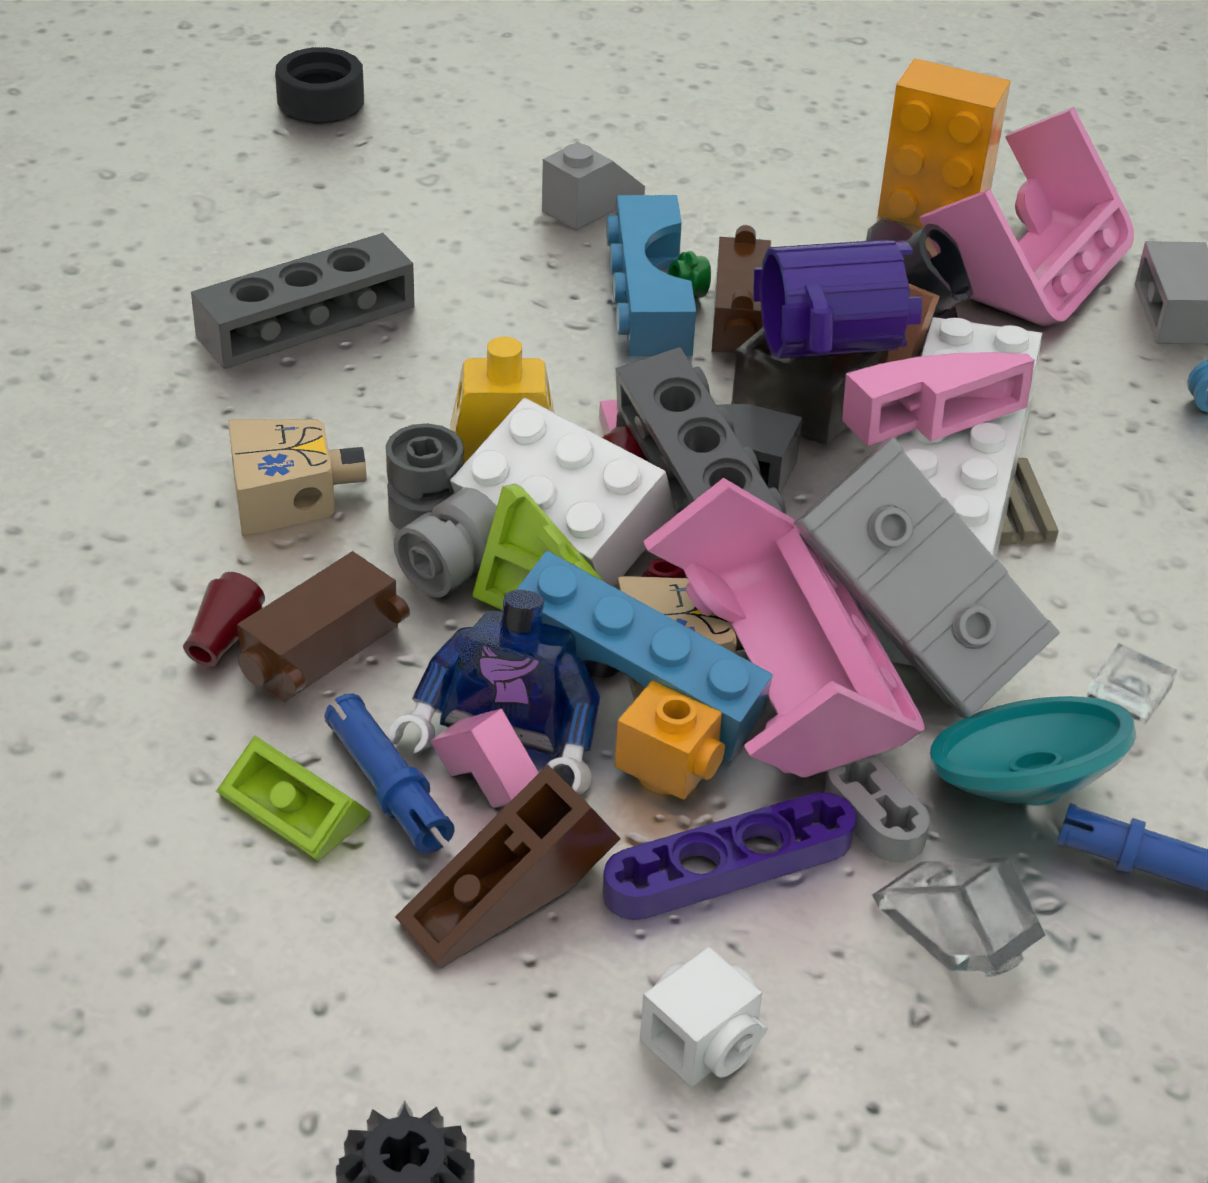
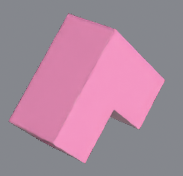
[430,708,539,808]

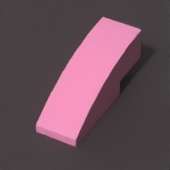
[842,352,1035,446]

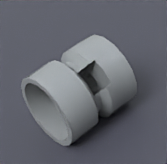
[394,487,497,598]

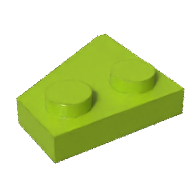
[472,483,605,611]

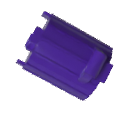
[753,239,922,359]

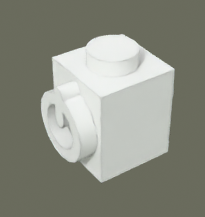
[640,947,768,1088]

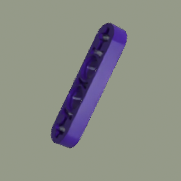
[602,792,856,920]

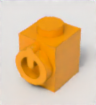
[615,680,725,800]

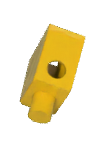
[450,336,555,464]

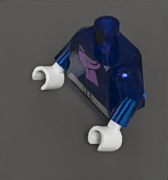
[389,590,600,795]

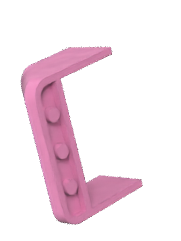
[919,107,1134,327]
[643,478,925,778]

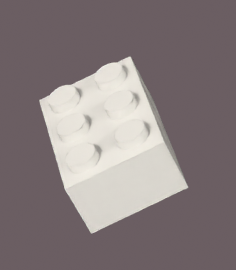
[450,397,675,587]

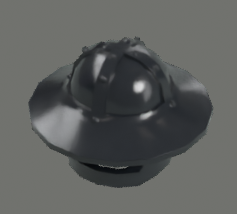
[866,219,973,343]

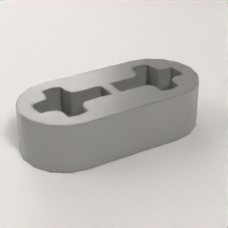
[824,755,930,862]

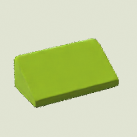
[215,735,371,861]

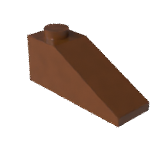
[395,764,621,968]

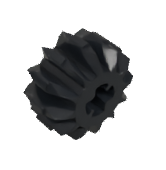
[336,1100,475,1183]

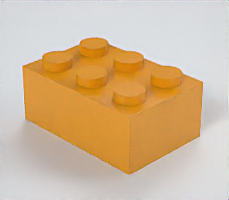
[877,58,1011,227]

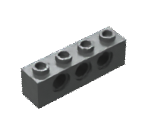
[191,233,415,369]
[616,347,787,515]

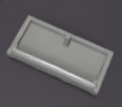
[794,437,1060,718]

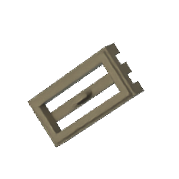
[1000,458,1059,545]

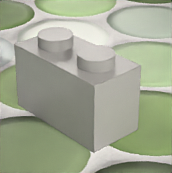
[1135,241,1208,344]

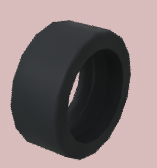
[275,47,364,122]

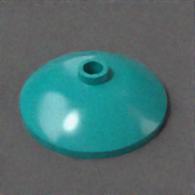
[930,696,1136,806]

